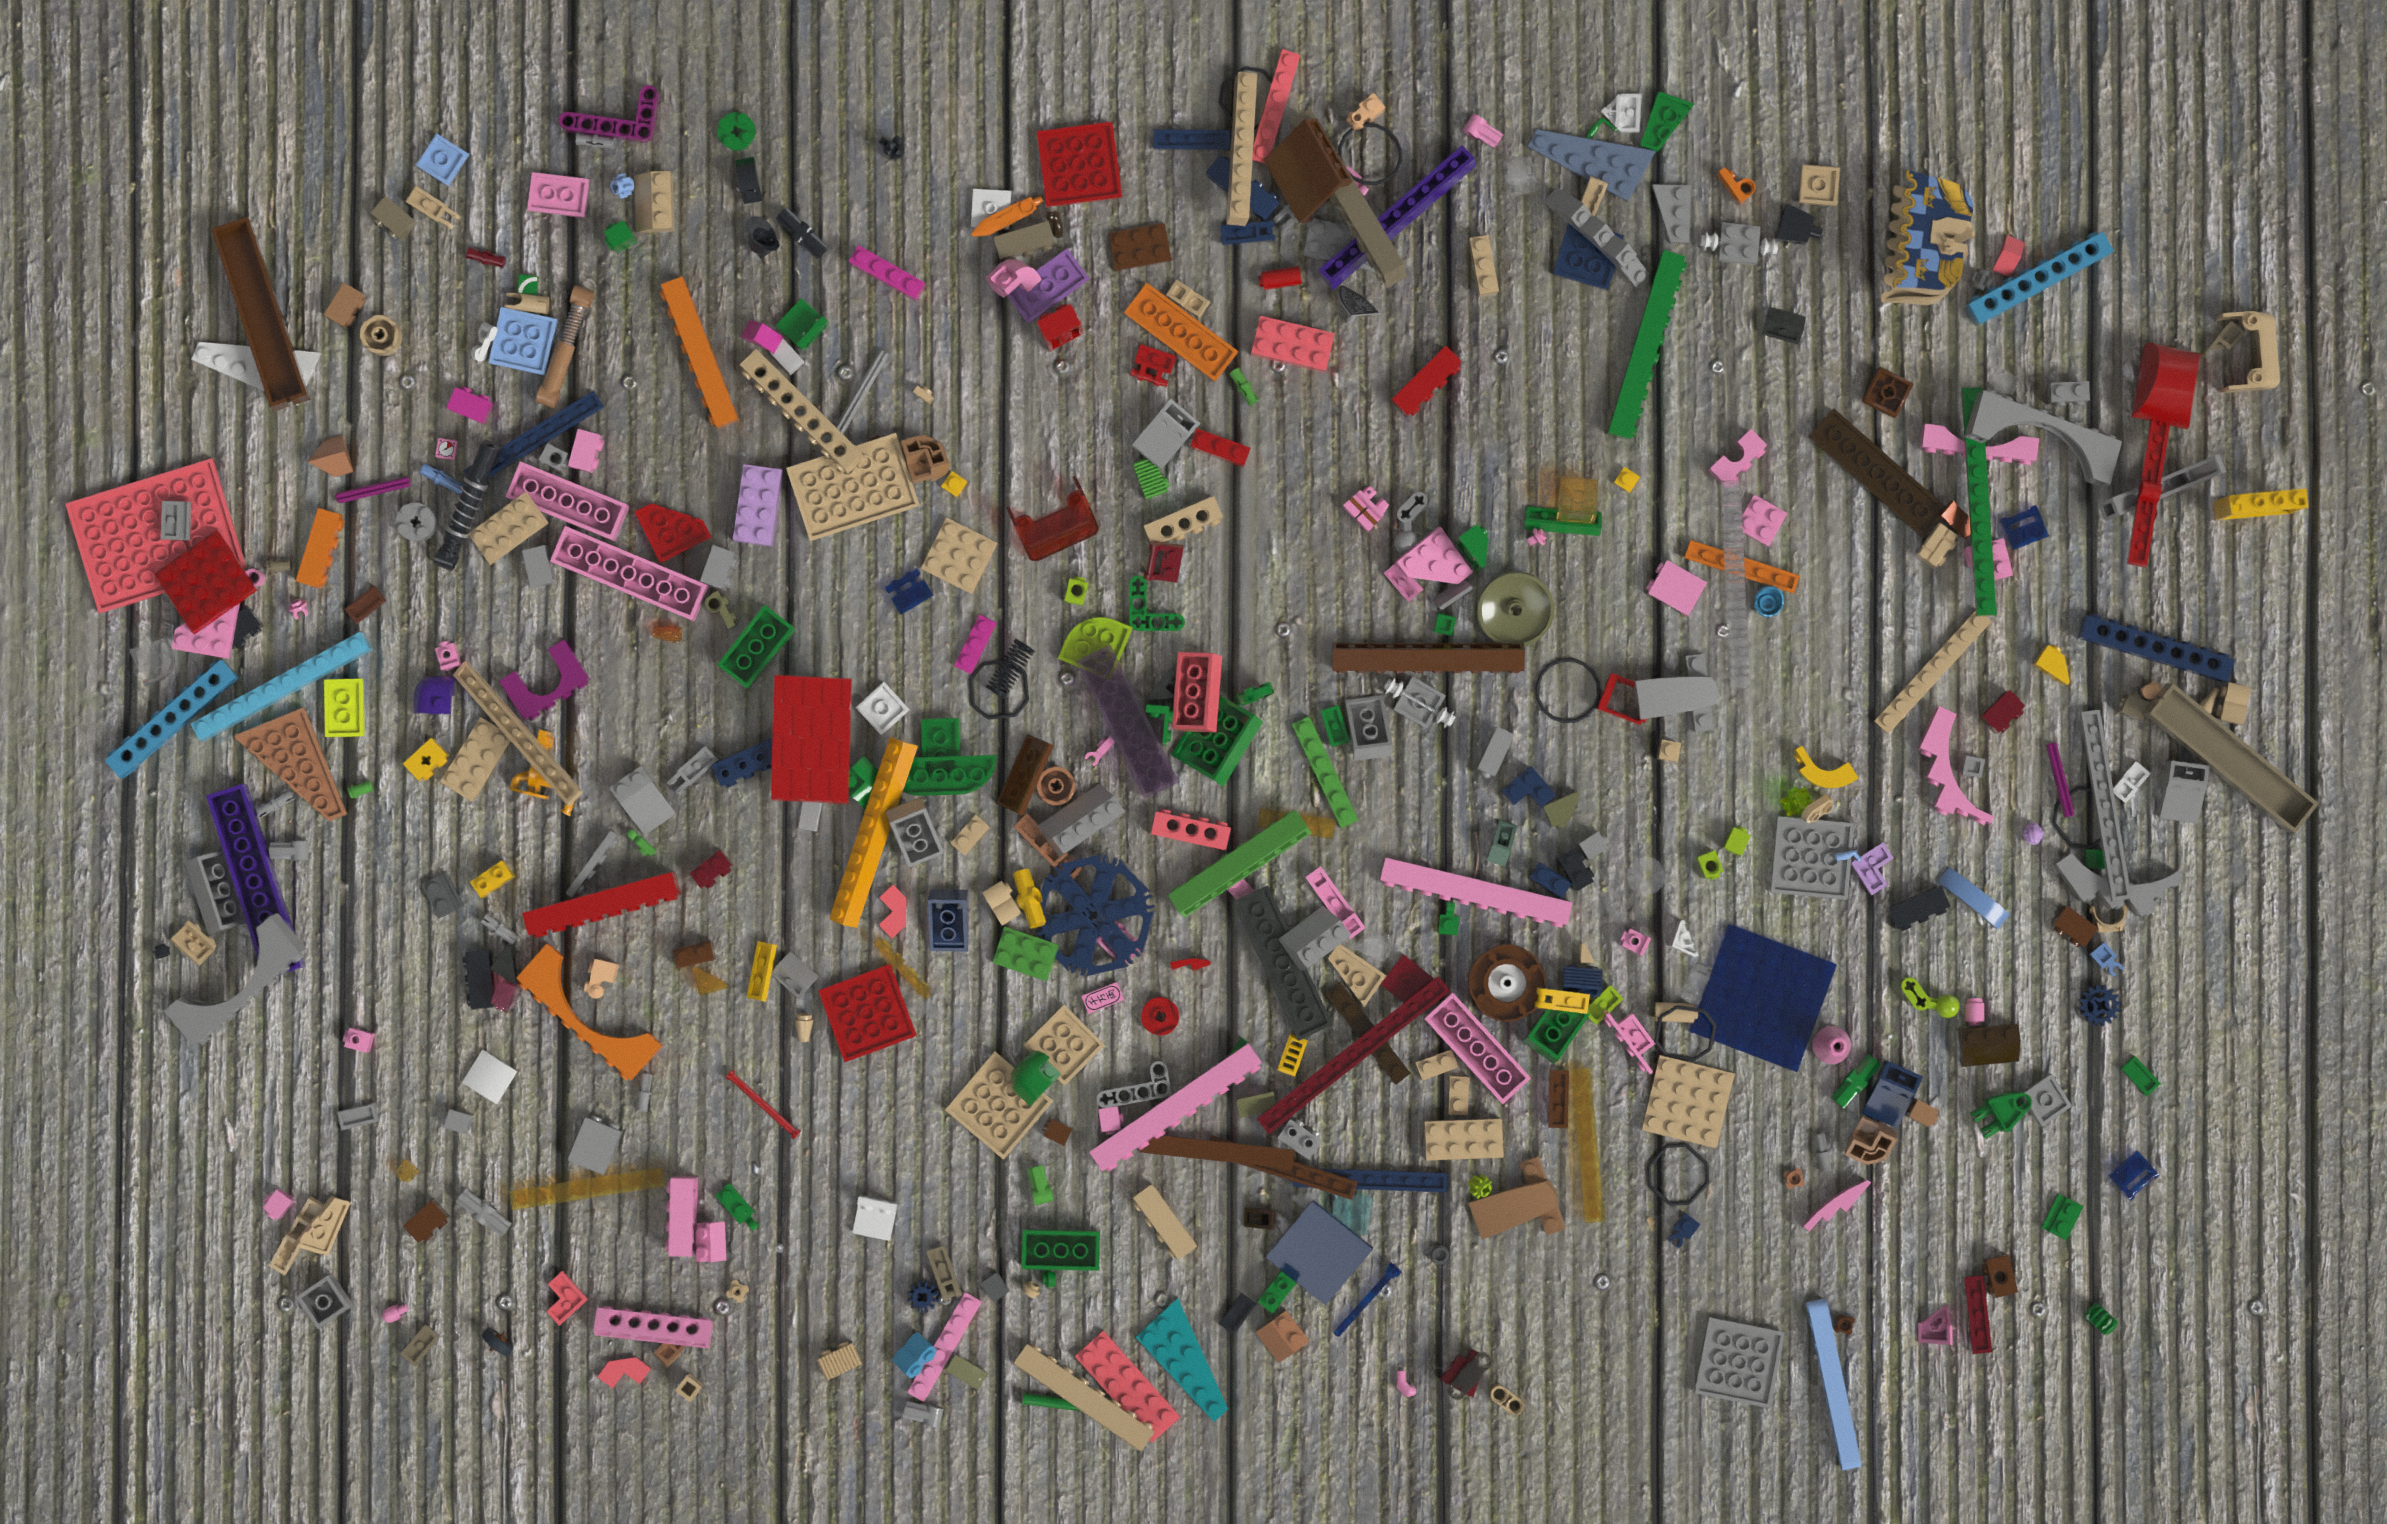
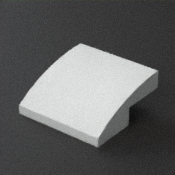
[462,1050,517,1104]

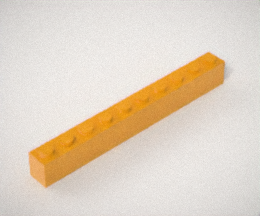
[829,737,918,928]

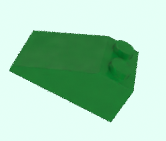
[1522,1009,1590,1064]

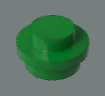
[1042,1270,1056,1289]

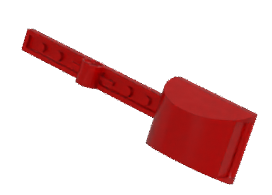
[2126,342,2201,568]

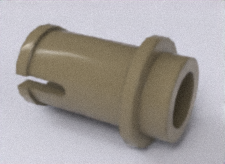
[266,559,292,574]

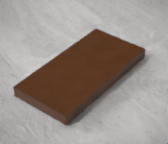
[996,734,1054,816]

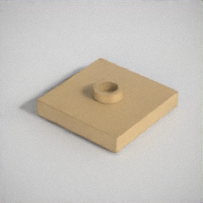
[1798,164,1840,206]

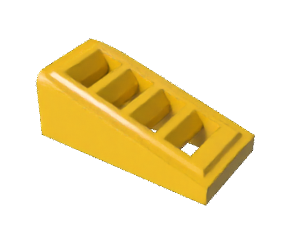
[1277,1034,1308,1077]

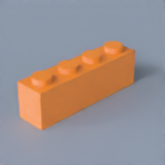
[296,508,345,589]

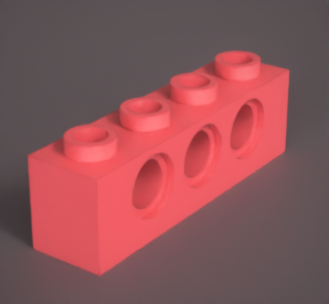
[1151,809,1231,851]

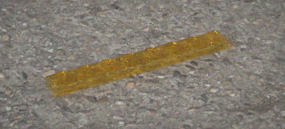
[1570,1068,1604,1223]
[509,1167,666,1210]

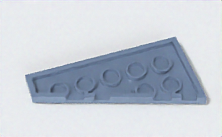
[1527,129,1656,202]

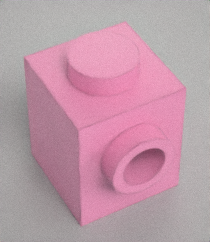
[343,1028,375,1053]
[1099,1106,1124,1135]
[263,1188,296,1220]

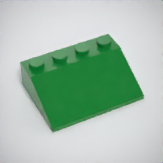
[1171,695,1263,787]

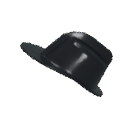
[746,216,780,259]

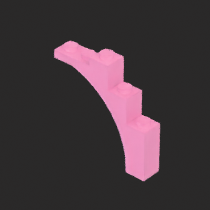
[1917,706,1994,825]

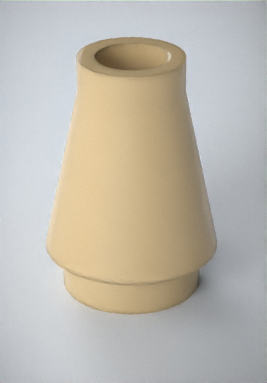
[794,1013,814,1042]

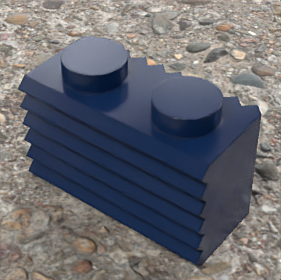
[1529,862,1572,898]
[1562,964,1602,997]

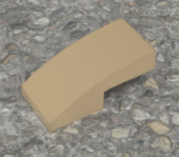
[1166,279,1210,318]

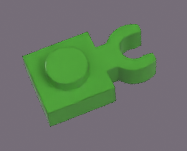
[626,829,658,856]

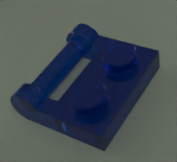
[2000,505,2049,551]
[2108,1150,2160,1201]

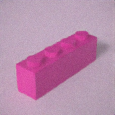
[849,245,926,302]

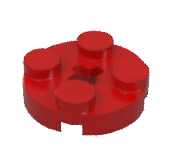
[1141,997,1179,1036]

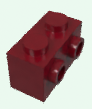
[689,850,734,889]

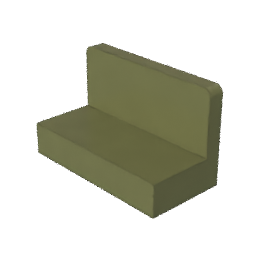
[1236,1091,1276,1118]

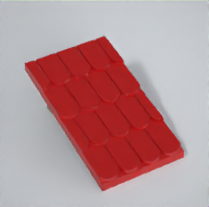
[771,675,852,804]

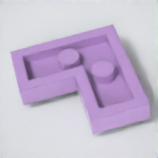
[1851,842,1894,895]

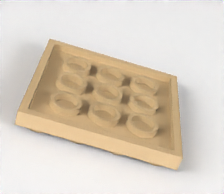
[945,1051,1054,1160]
[1641,1055,1735,1148]

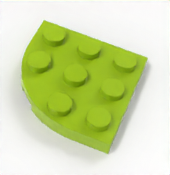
[1058,617,1133,681]

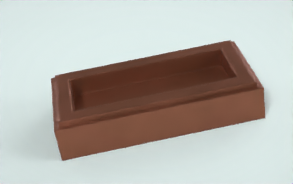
[1939,500,1971,540]
[344,586,387,624]

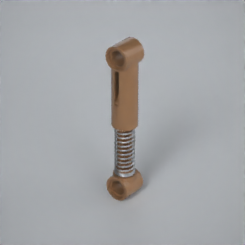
[536,285,594,409]

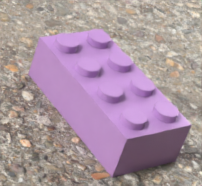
[733,464,783,547]

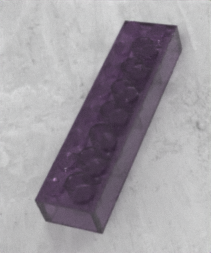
[1076,645,1179,799]

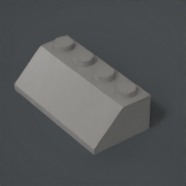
[1038,783,1125,858]
[185,850,246,935]

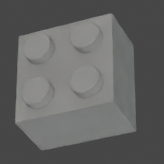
[700,545,740,592]
[296,1274,354,1329]

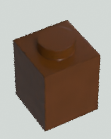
[1042,1118,1073,1146]

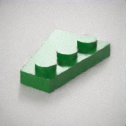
[1640,91,1694,152]

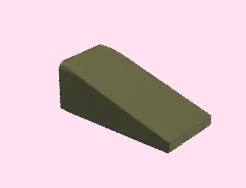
[945,1353,989,1390]

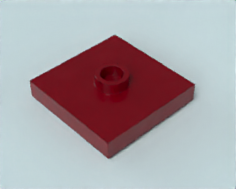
[1380,954,1433,1003]

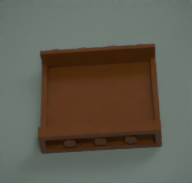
[1264,118,1353,223]

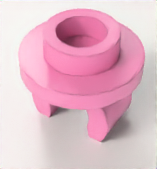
[1526,528,1547,546]
[288,598,308,620]

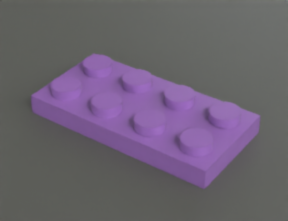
[1007,248,1090,324]

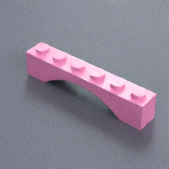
[1919,424,2039,466]

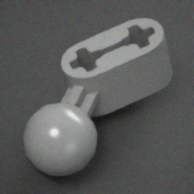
[1394,492,1428,554]

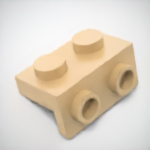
[170,920,216,967]

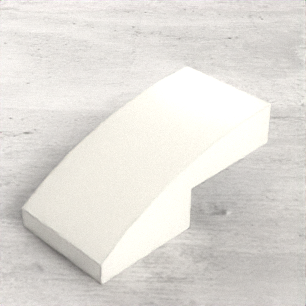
[2113,760,2151,803]

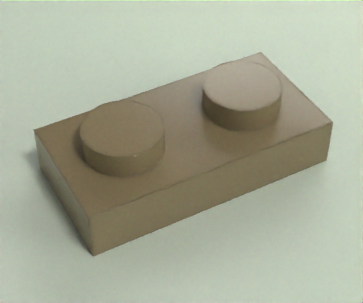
[400,1324,441,1367]

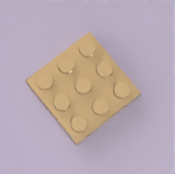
[921,517,998,594]
[1023,1004,1105,1086]

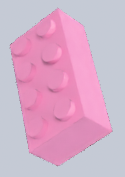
[665,1176,698,1257]

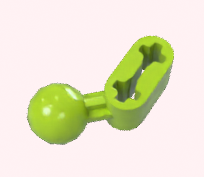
[1900,976,1960,1018]

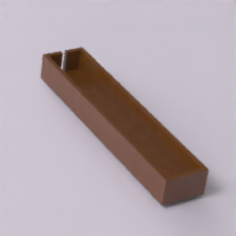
[211,217,311,412]

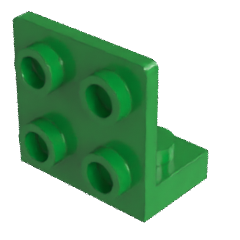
[776,299,830,352]
[1146,705,1173,746]

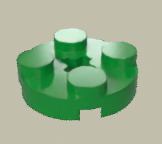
[717,112,756,151]
[1235,682,1274,706]

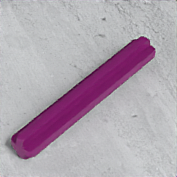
[335,476,411,503]
[2046,743,2075,817]

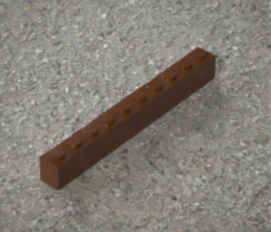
[1332,643,1525,673]

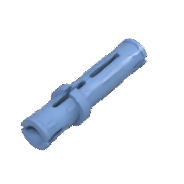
[419,463,464,494]

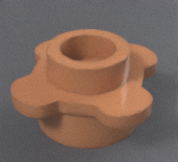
[1783,1168,1804,1189]

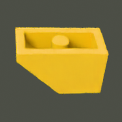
[2032,644,2070,686]

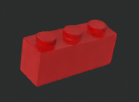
[1190,428,1251,468]

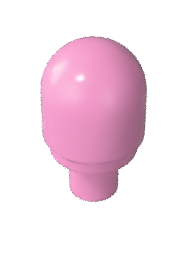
[382,1304,409,1323]

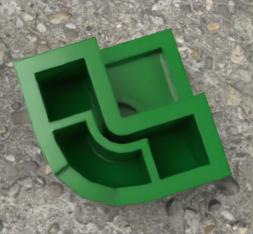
[849,756,879,810]
[1011,1050,1061,1107]

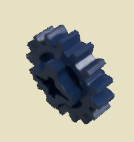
[2078,985,2121,1026]

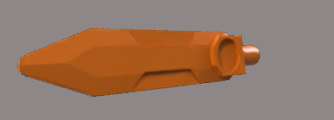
[971,196,1044,237]

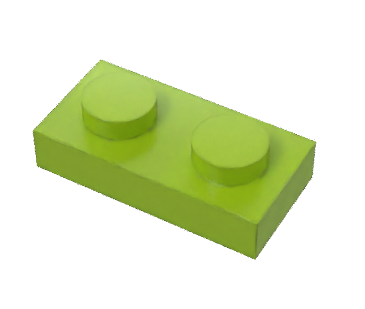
[1587,985,1624,1025]

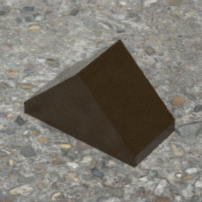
[1244,1207,1275,1230]

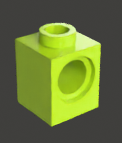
[1064,576,1089,606]
[1722,826,1751,856]
[1695,850,1724,881]

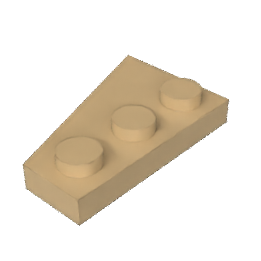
[1328,944,1386,1007]
[293,1196,351,1256]

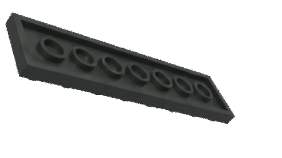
[1233,885,1333,1041]

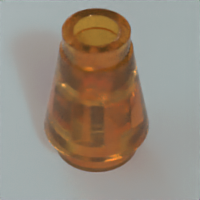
[653,624,682,643]

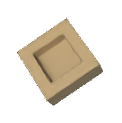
[913,386,934,405]

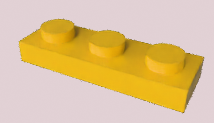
[746,941,777,1002]

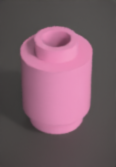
[1965,998,1985,1026]

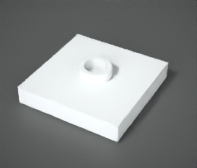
[971,189,1012,230]
[856,682,910,736]

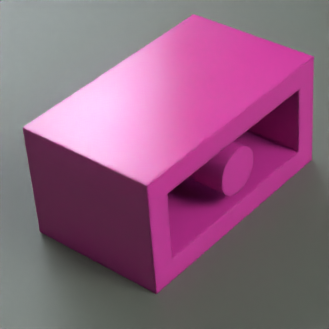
[447,386,493,425]

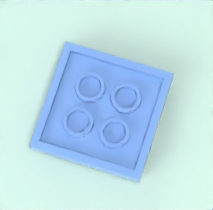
[489,307,558,376]

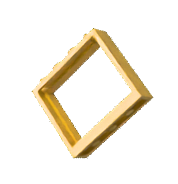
[2213,488,2308,521]

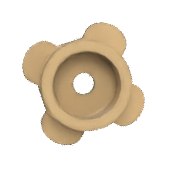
[726,1280,749,1303]

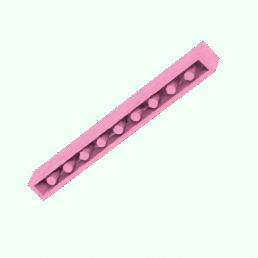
[1379,858,1573,928]
[1089,1043,1263,1172]

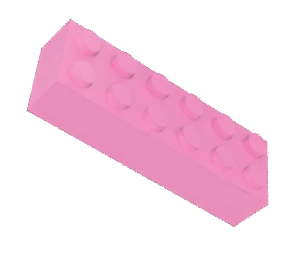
[506,461,630,542]
[1424,992,1531,1104]

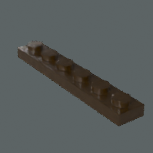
[1325,982,1411,1085]

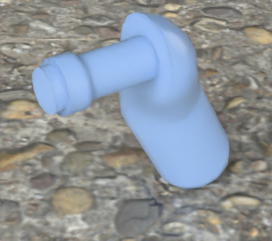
[1835,850,1862,862]

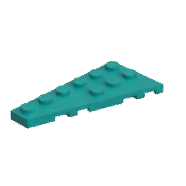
[1136,1298,1228,1422]

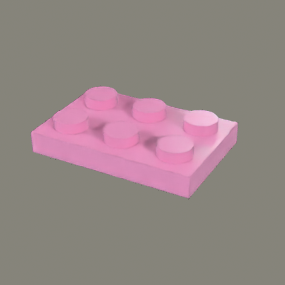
[527,172,590,218]

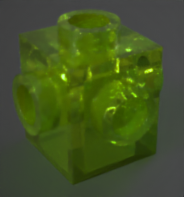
[1779,786,1813,817]

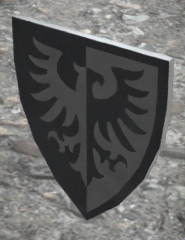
[1338,285,1379,325]

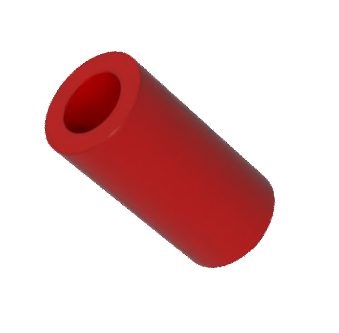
[1258,266,1302,290]

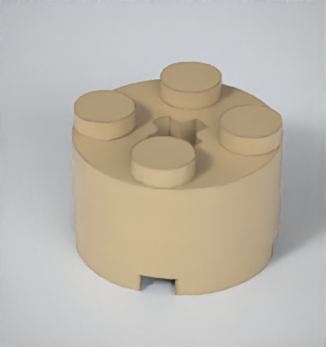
[360,315,402,356]

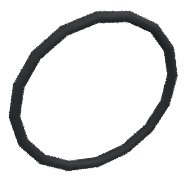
[1338,123,1402,185]
[1535,658,1601,723]

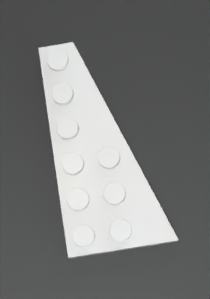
[192,342,321,406]

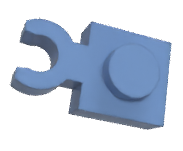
[2089,942,2124,977]

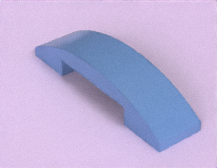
[1937,867,2010,929]

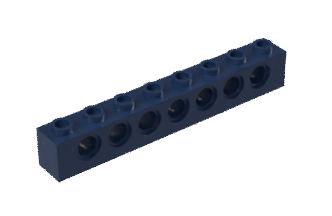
[2077,613,2235,683]

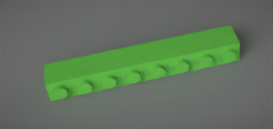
[1168,810,1312,918]

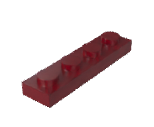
[1963,1275,1992,1354]

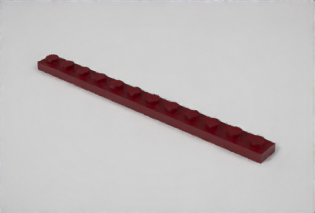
[1257,976,1450,1134]

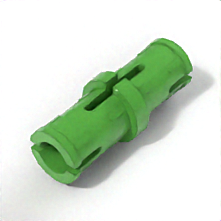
[1229,367,1259,406]

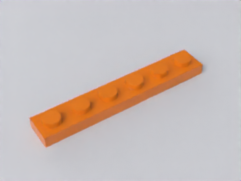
[1684,540,1800,594]

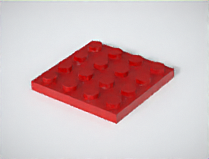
[1037,121,1122,208]
[154,530,257,635]
[818,964,917,1062]

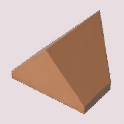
[307,435,354,477]

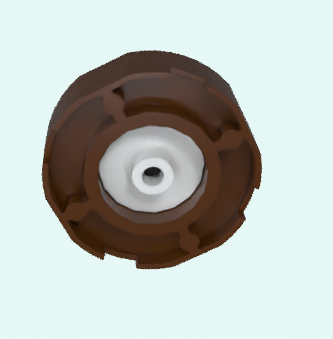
[1468,944,1546,1022]

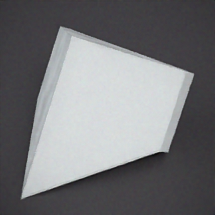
[1668,920,1699,957]

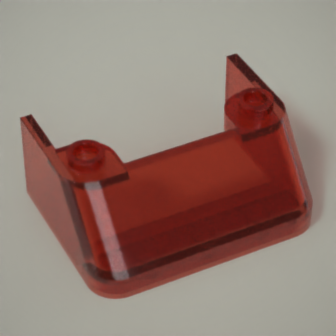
[1006,476,1099,561]

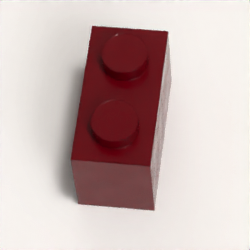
[1979,690,2026,734]

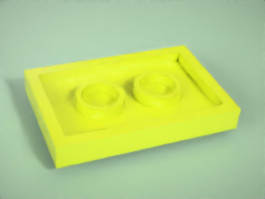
[324,679,365,737]

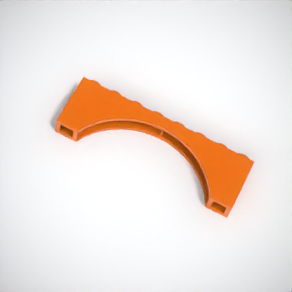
[516,943,664,1080]

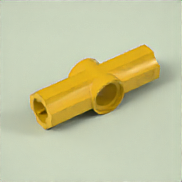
[1013,869,1046,928]

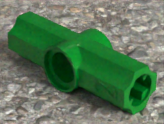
[1830,1054,1881,1108]

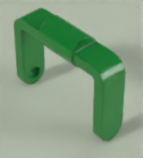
[1586,118,1618,139]

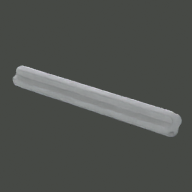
[835,350,889,434]

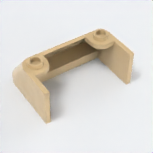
[2216,311,2280,393]

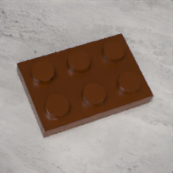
[1109,223,1172,272]

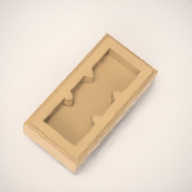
[1580,176,1608,216]

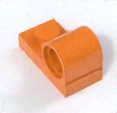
[1717,167,1755,206]

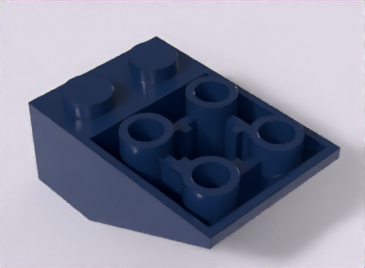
[1862,1060,1923,1128]

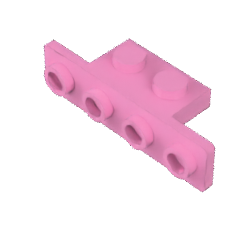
[1602,1009,1655,1074]

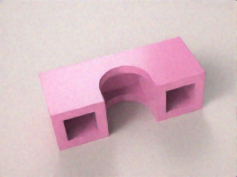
[1708,429,1767,487]

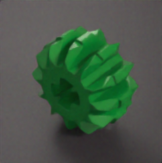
[2084,1303,2118,1335]

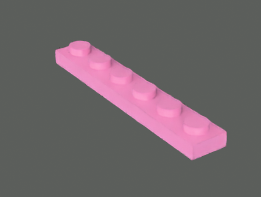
[907,1291,982,1402]

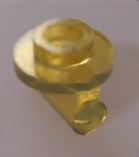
[396,1159,420,1182]

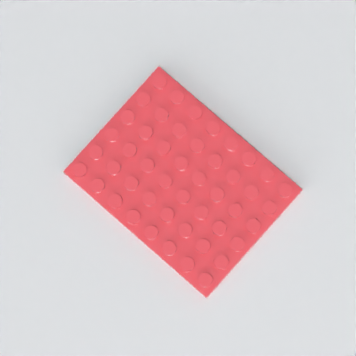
[65,458,247,614]

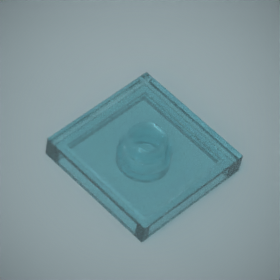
[1332,1194,1374,1236]

